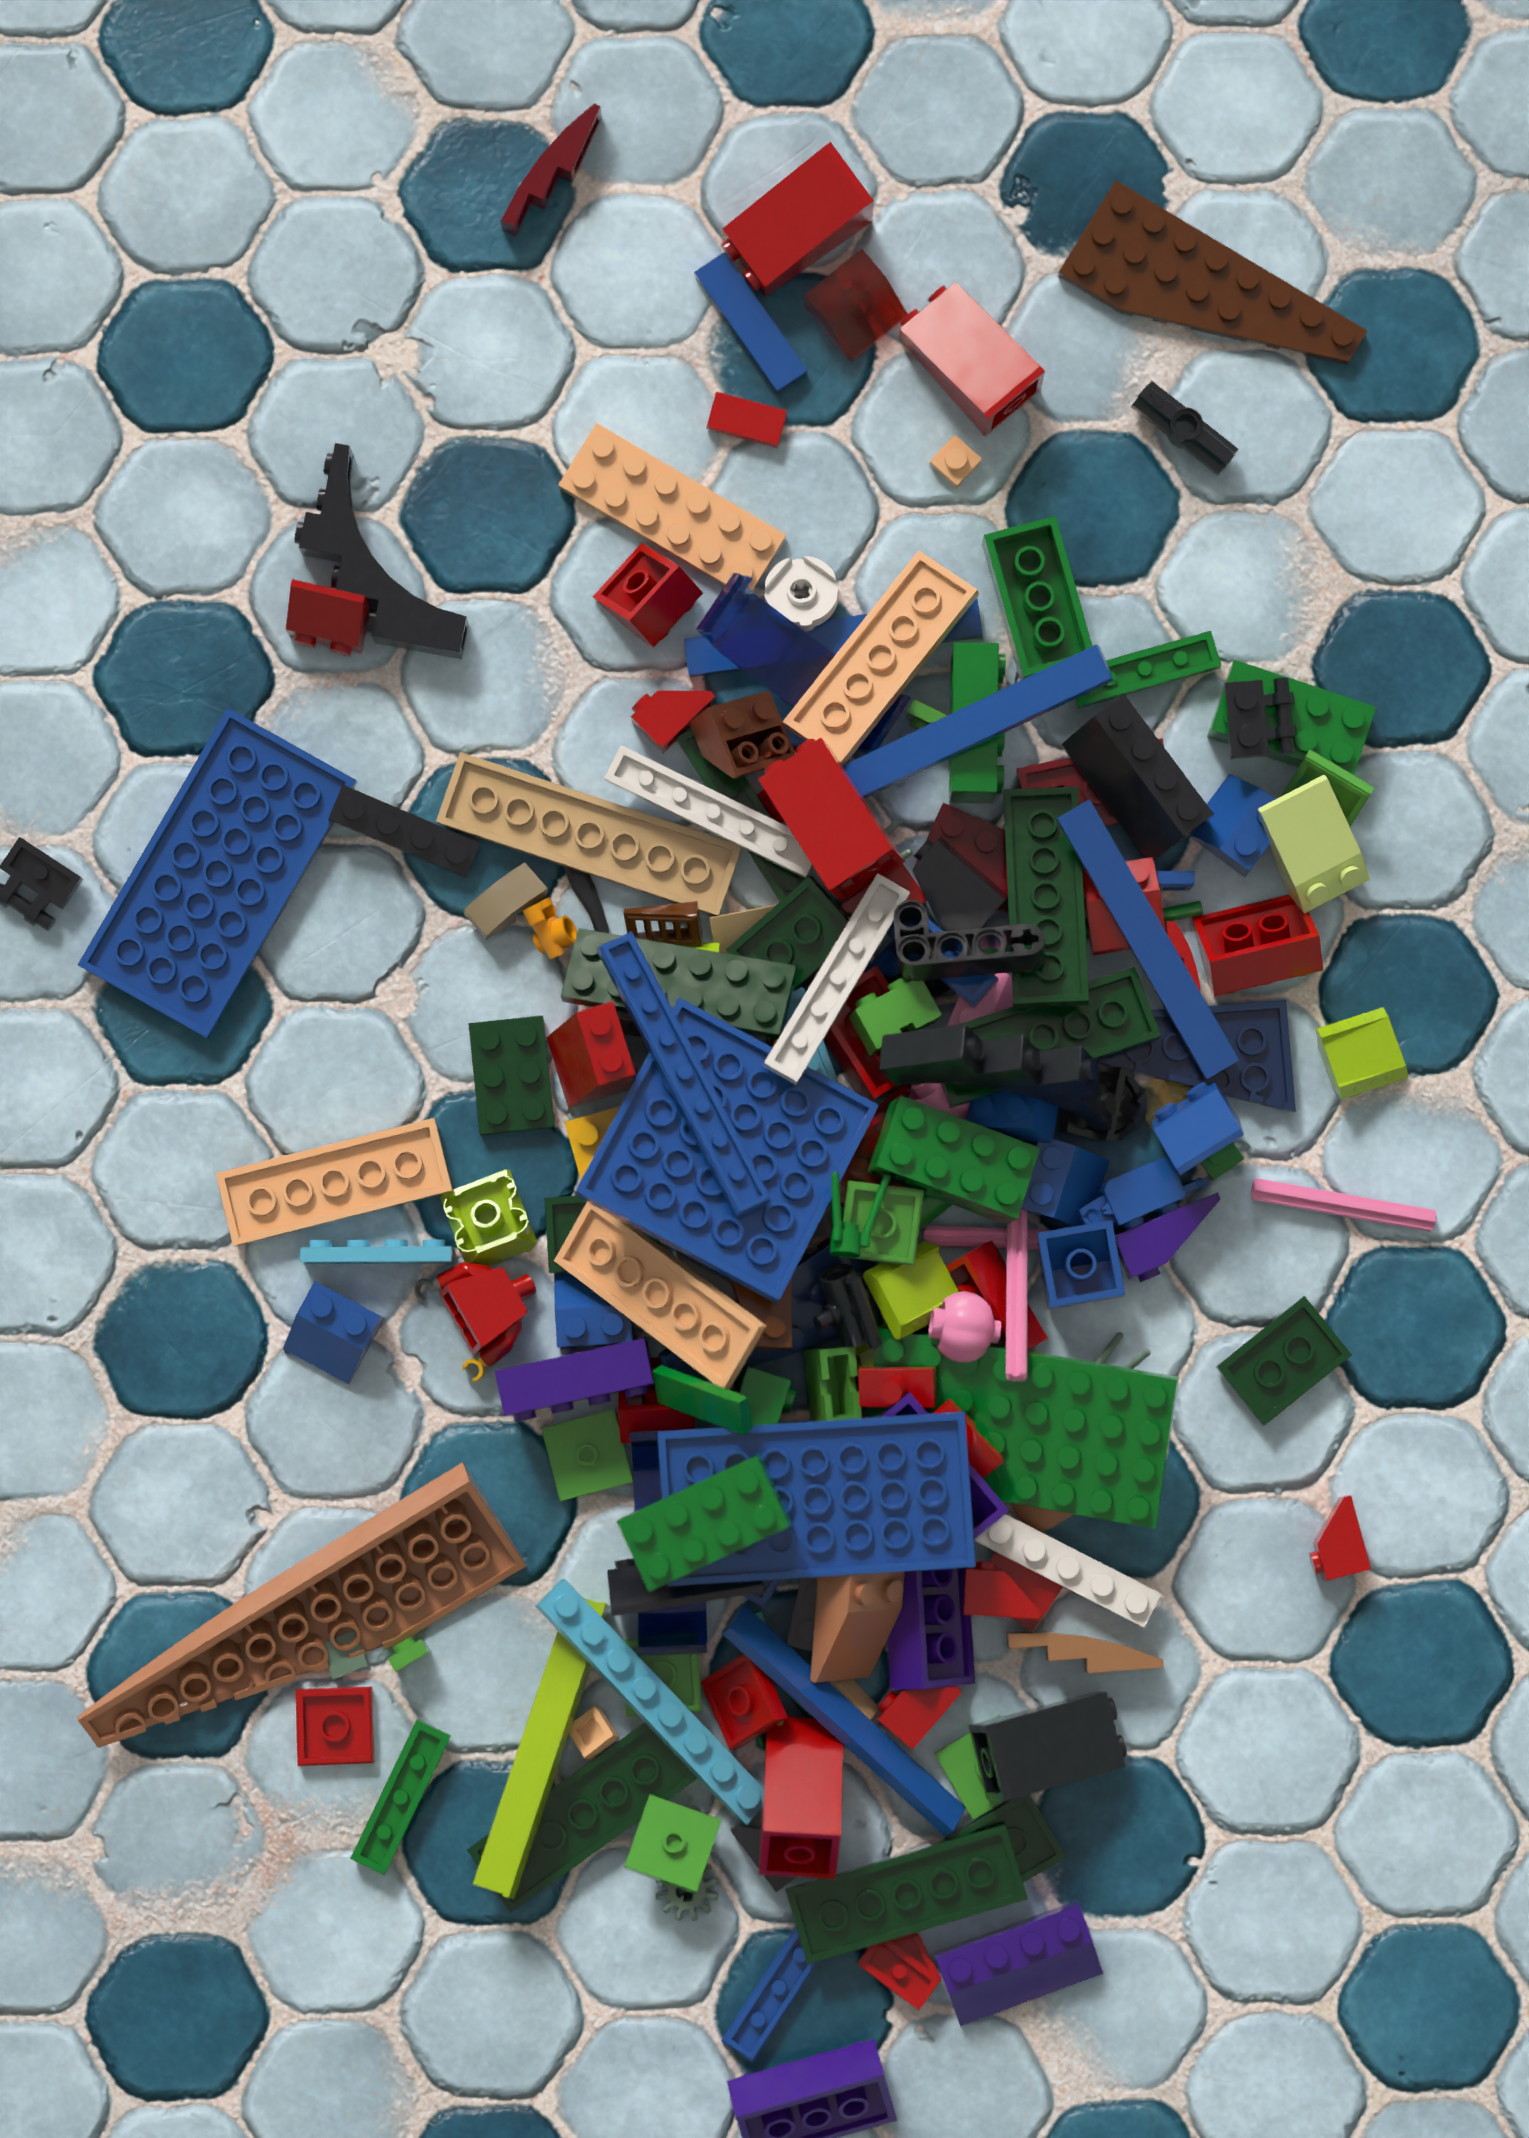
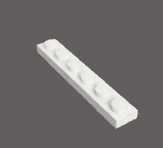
[604,745,812,879]
[763,873,910,1085]
[974,1514,1161,1628]

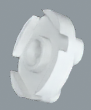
[765,556,839,632]

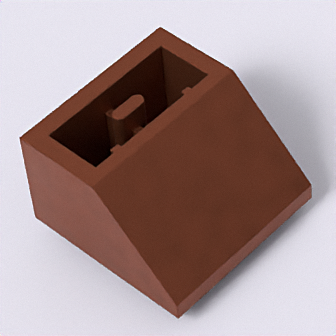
[689,690,795,779]

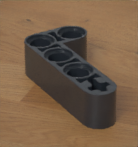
[894,900,1045,981]

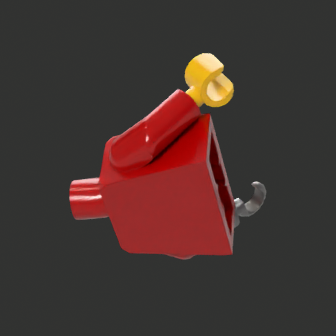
[414,1262,536,1381]

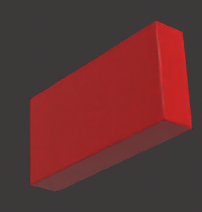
[706,391,787,448]

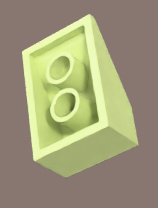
[1258,775,1370,914]

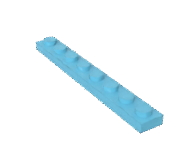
[535,1579,763,1825]

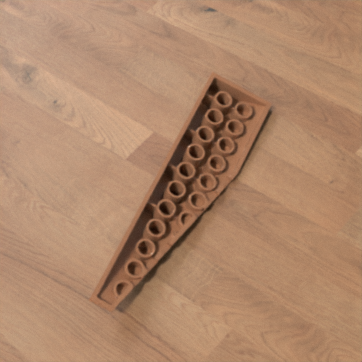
[77,1462,526,1748]

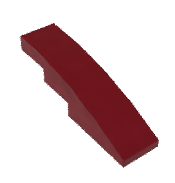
[501,104,602,237]

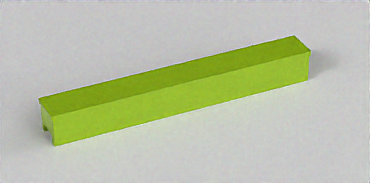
[473,1598,611,1900]

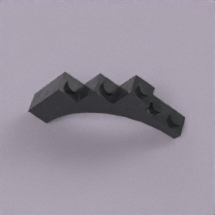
[294,443,469,659]
[879,1024,1116,1131]

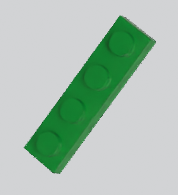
[1075,631,1222,709]
[350,1719,452,1875]

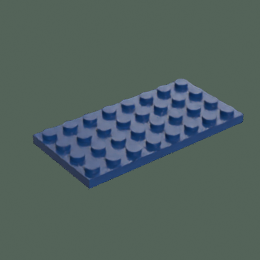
[78,708,357,1039]
[657,1411,976,1586]

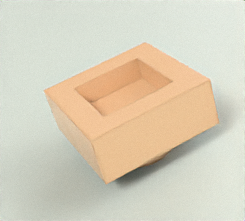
[929,435,982,489]
[569,1705,620,1761]

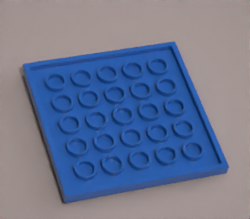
[573,997,879,1304]

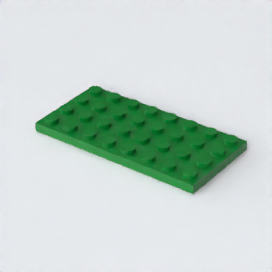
[866,1325,1179,1529]

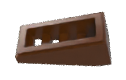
[623,901,703,947]

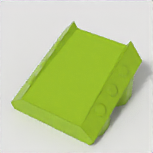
[1316,1007,1409,1100]
[440,1169,537,1266]
[863,1241,959,1340]

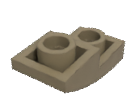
[463,863,548,940]

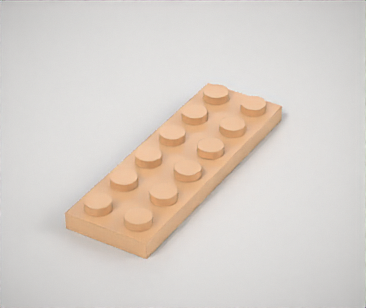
[558,423,786,600]
[783,550,979,766]
[215,1118,453,1247]
[554,1202,766,1389]

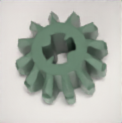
[655,1864,719,1921]

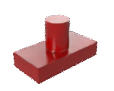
[858,1367,937,1407]

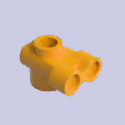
[523,897,577,959]

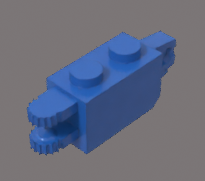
[1077,1156,1209,1231]

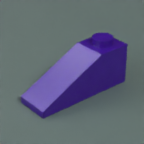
[1115,1192,1221,1283]

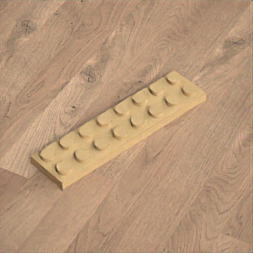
[436,752,742,916]

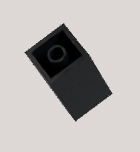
[968,1692,1127,1802]

